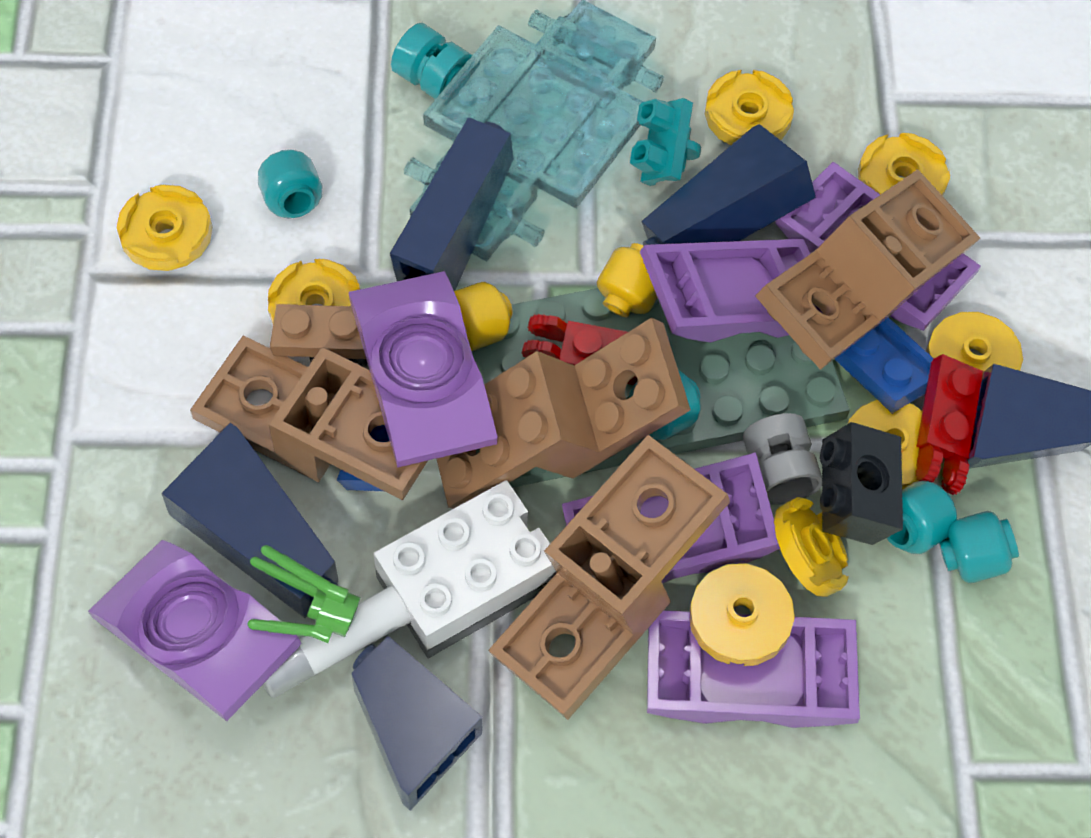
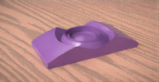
[775,162,981,331]
[640,239,823,343]
[349,271,498,468]
[562,452,780,584]
[88,540,302,721]
[647,610,860,728]

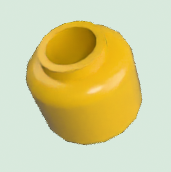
[597,243,658,318]
[454,282,513,351]

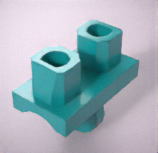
[630,98,702,186]

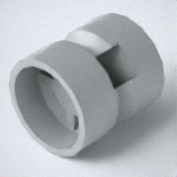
[743,413,822,505]

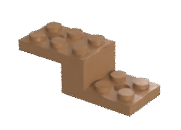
[755,169,981,370]
[436,318,691,509]
[190,335,428,500]
[488,435,730,720]

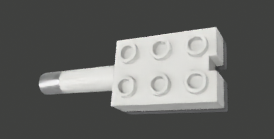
[263,480,557,698]

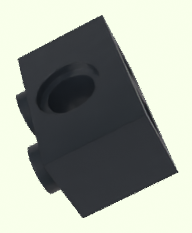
[820,422,903,545]

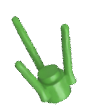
[247,545,361,643]

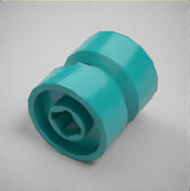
[391,23,476,105]

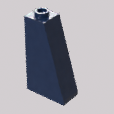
[390,117,514,291]
[641,124,816,246]
[161,422,339,618]

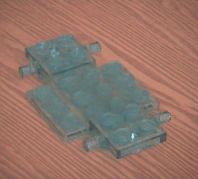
[404,0,664,262]

